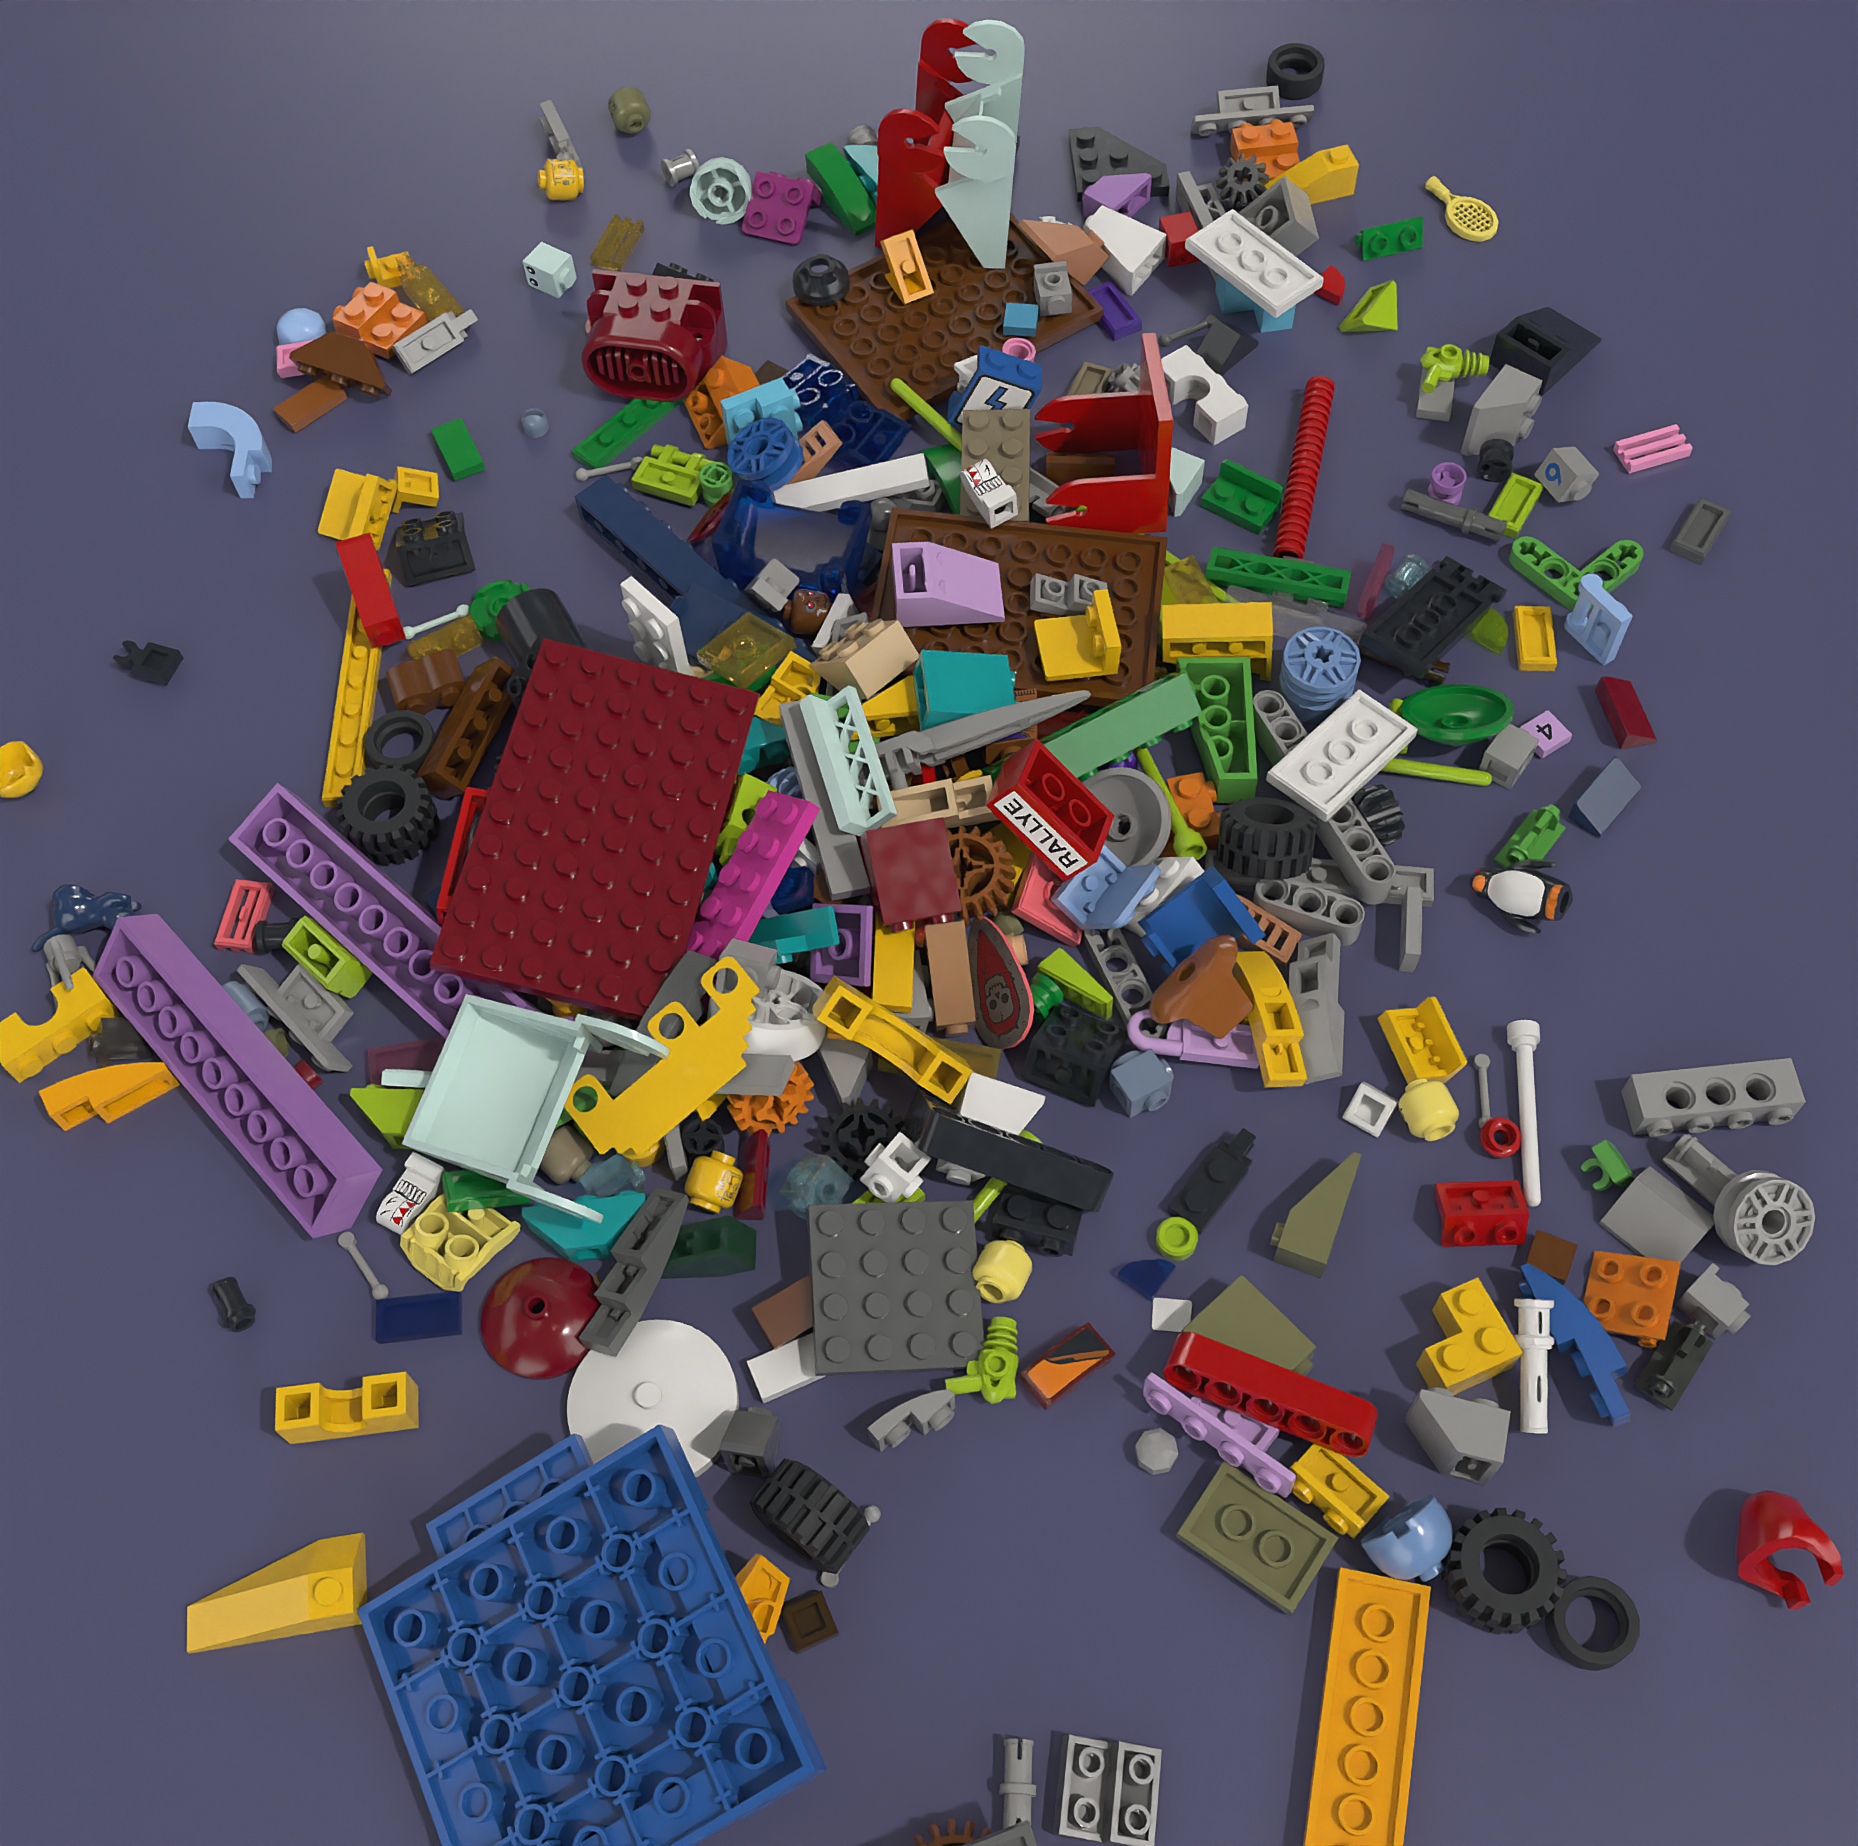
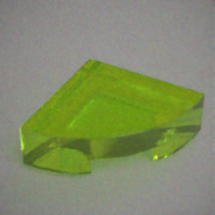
[1470,608,1508,655]

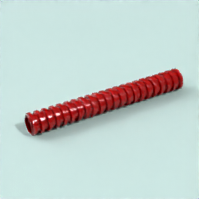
[1273,376,1335,559]

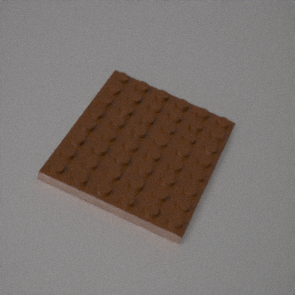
[785,212,1104,429]
[870,508,1168,707]

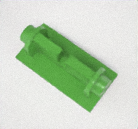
[1494,804,1566,867]

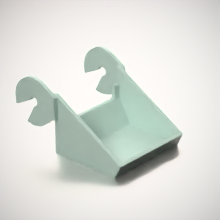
[935,20,1025,269]
[402,994,670,1224]

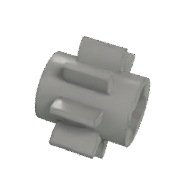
[1108,363,1140,393]

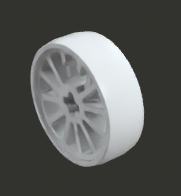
[707,969,827,1061]

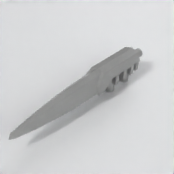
[850,690,1091,806]

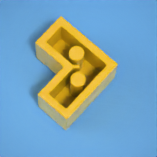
[1416,1277,1523,1395]

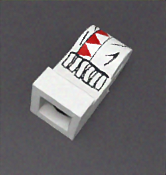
[960,459,1018,529]
[376,1151,446,1235]

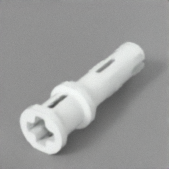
[1514,1299,1554,1433]

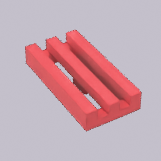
[214,879,275,954]

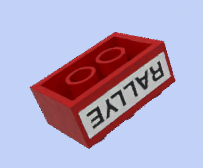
[985,739,1115,882]

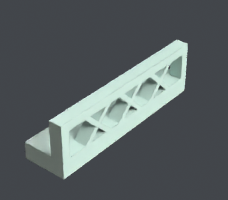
[799,685,898,837]

